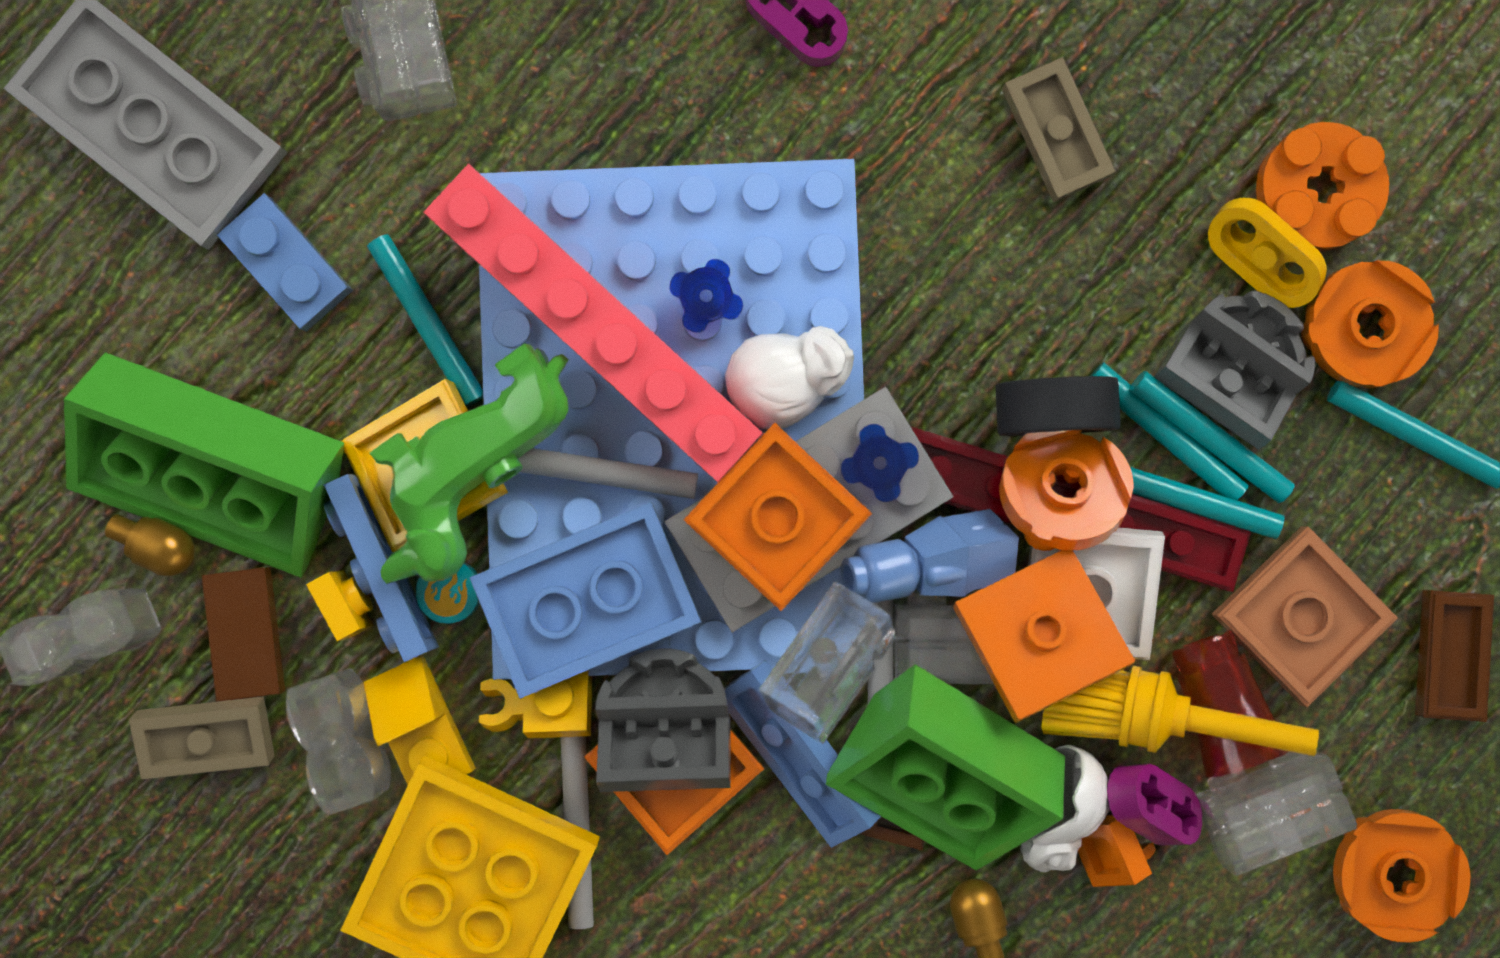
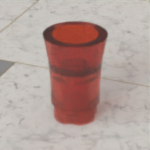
[1171,630,1289,778]

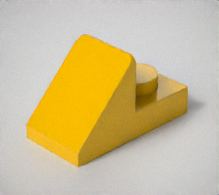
[363,655,476,785]

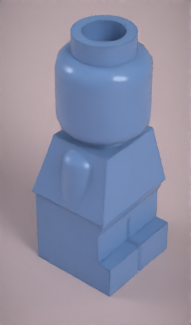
[841,509,1019,603]

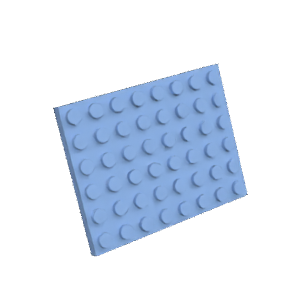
[479,159,872,680]

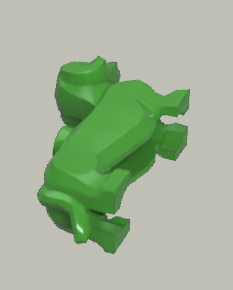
[369,343,569,584]

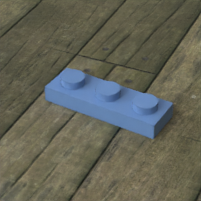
[324,474,439,662]
[724,660,881,848]

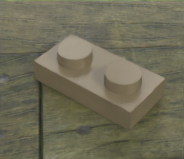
[1002,57,1116,203]
[129,696,275,779]

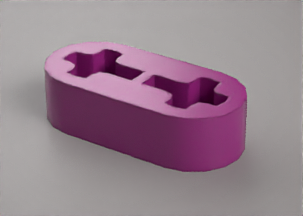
[745,0,848,67]
[1107,764,1202,846]

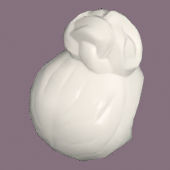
[725,326,854,430]
[1020,745,1110,872]

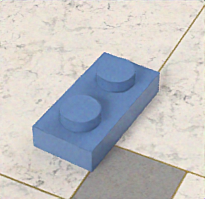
[217,193,353,332]

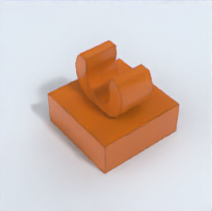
[1078,815,1156,887]

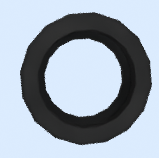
[996,376,1121,436]

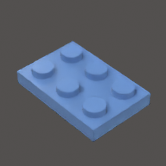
[469,502,702,699]

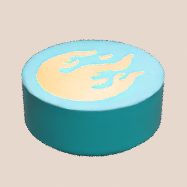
[416,563,480,624]

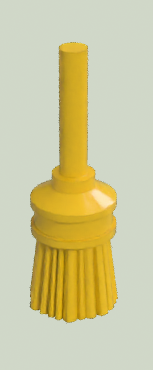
[1041,665,1319,757]

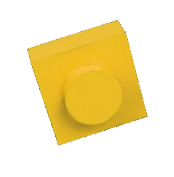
[306,571,374,641]

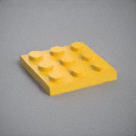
[340,755,600,958]

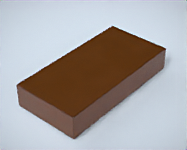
[201,567,285,702]
[1415,590,1494,722]

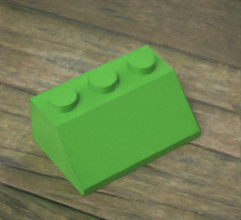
[826,664,1065,871]

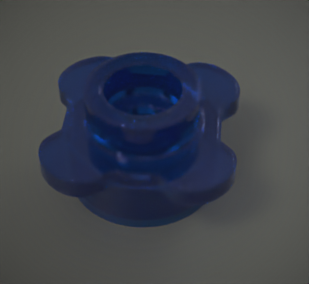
[669,259,743,333]
[841,424,919,502]

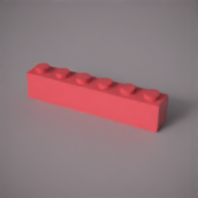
[424,163,763,483]

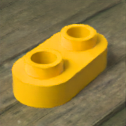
[1208,198,1327,308]

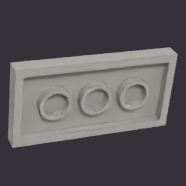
[4,0,288,250]
[664,386,953,632]

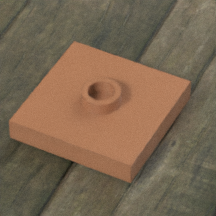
[1212,526,1398,707]

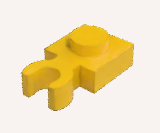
[479,670,592,738]

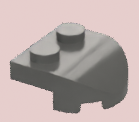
[1154,291,1315,450]
[595,648,731,792]

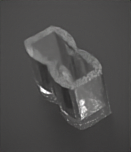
[0,588,162,686]
[286,668,391,815]

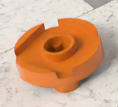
[1256,122,1389,251]
[1301,260,1439,389]
[999,430,1134,551]
[1333,809,1470,943]

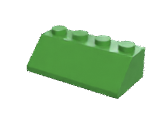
[64,352,344,577]

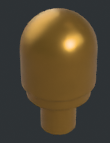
[105,514,195,576]
[950,879,1008,958]

